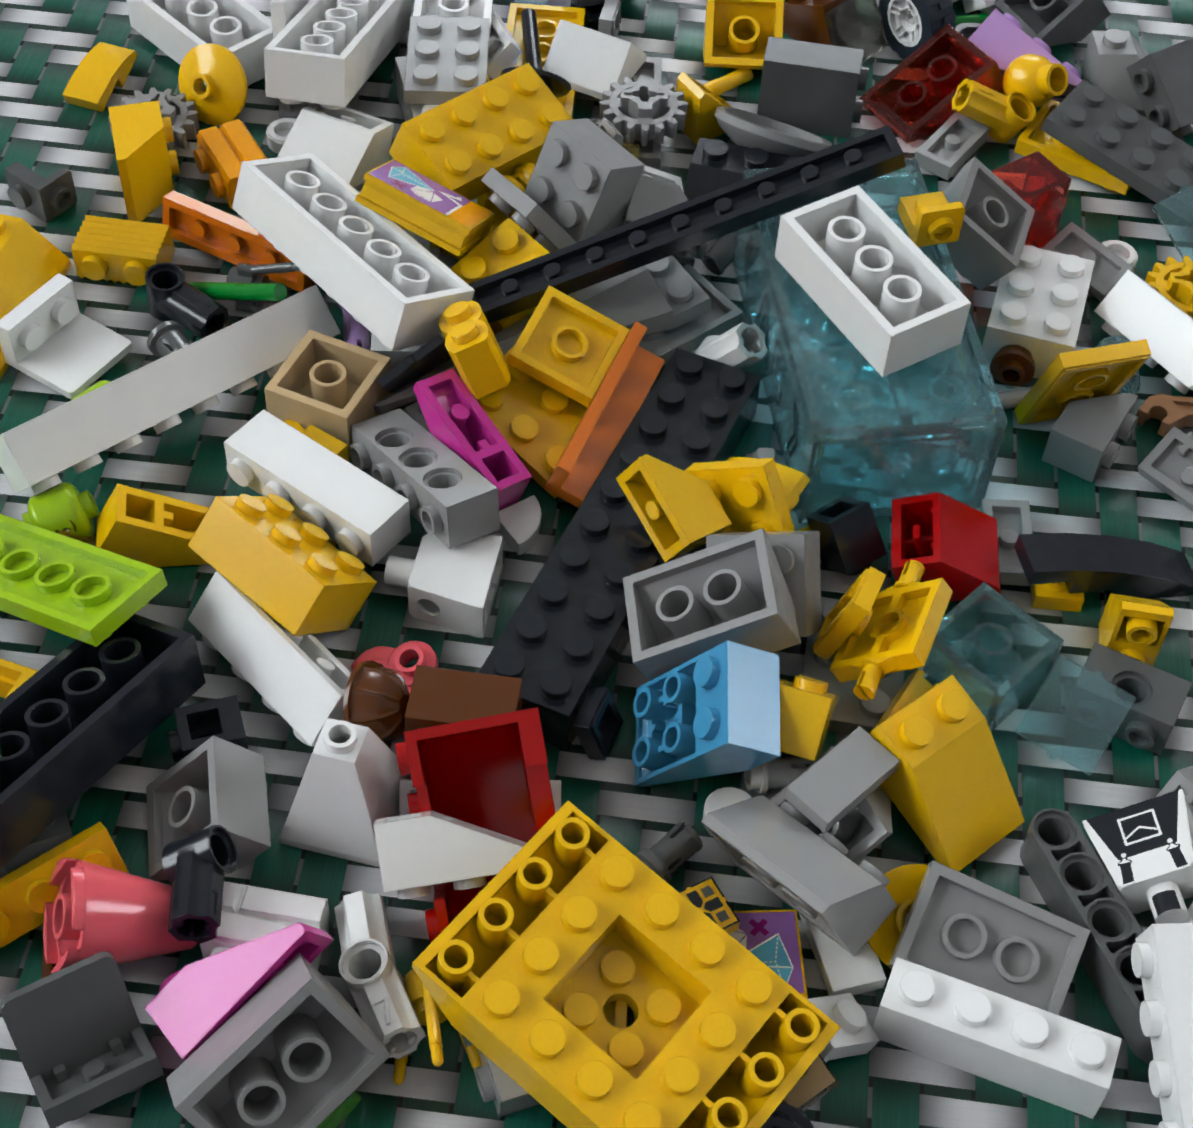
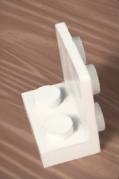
[0,273,133,399]

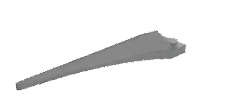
[374,255,712,414]

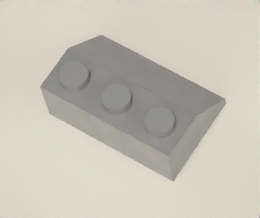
[623,528,801,681]
[701,794,897,957]
[166,953,391,1128]

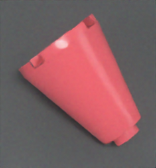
[43,858,197,974]

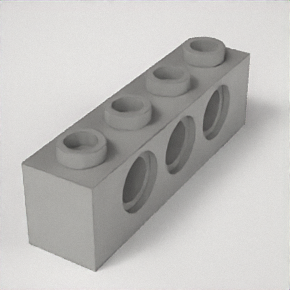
[349,408,500,549]

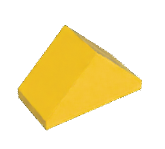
[676,71,733,145]

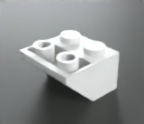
[277,103,394,188]

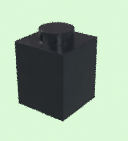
[805,495,887,576]

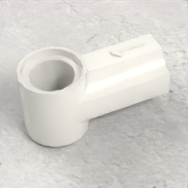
[694,322,768,370]

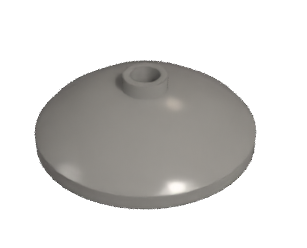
[715,106,832,157]

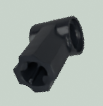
[145,262,228,339]
[162,825,238,944]

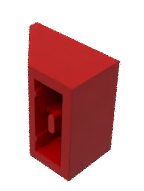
[891,492,1001,602]

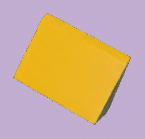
[703,0,784,70]

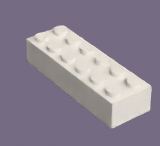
[264,0,412,110]
[232,153,475,351]

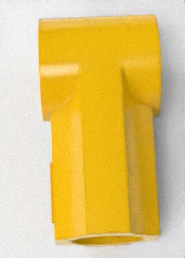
[952,78,1037,143]

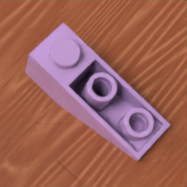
[961,8,1082,96]

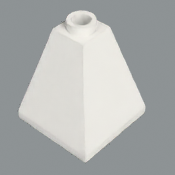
[280,718,412,868]

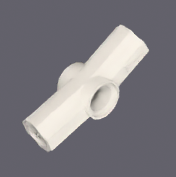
[334,890,426,1059]

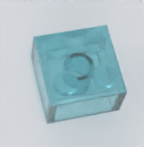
[911,582,1064,732]

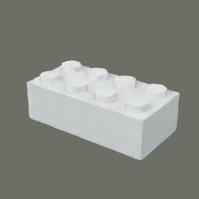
[126,0,273,86]
[775,185,971,377]

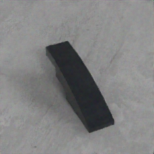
[1014,533,1193,599]

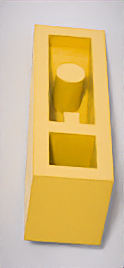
[96,483,209,567]

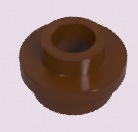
[990,345,1036,386]

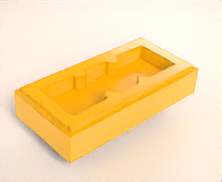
[812,566,886,661]

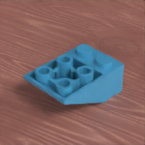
[632,640,781,787]

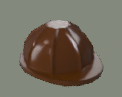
[343,661,410,748]

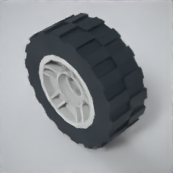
[878,0,956,62]

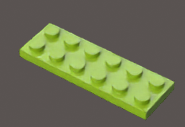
[0,514,168,647]

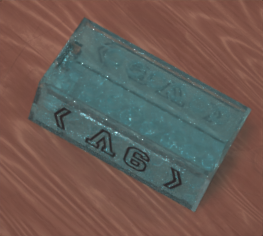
[732,159,1008,524]

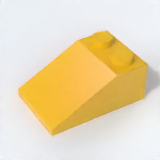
[868,674,1025,872]

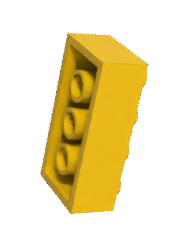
[389,63,573,200]

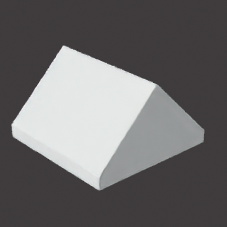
[543,19,646,100]

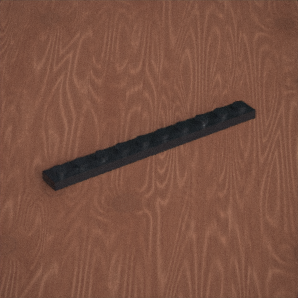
[468,125,906,324]

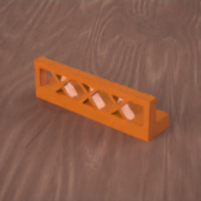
[162,190,316,292]
[543,321,665,508]

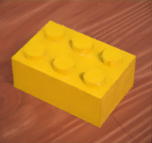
[188,494,377,636]

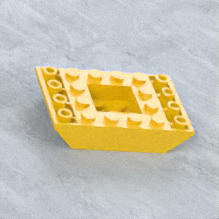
[412,800,841,1128]

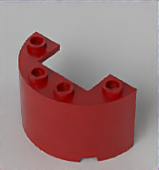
[395,707,556,943]

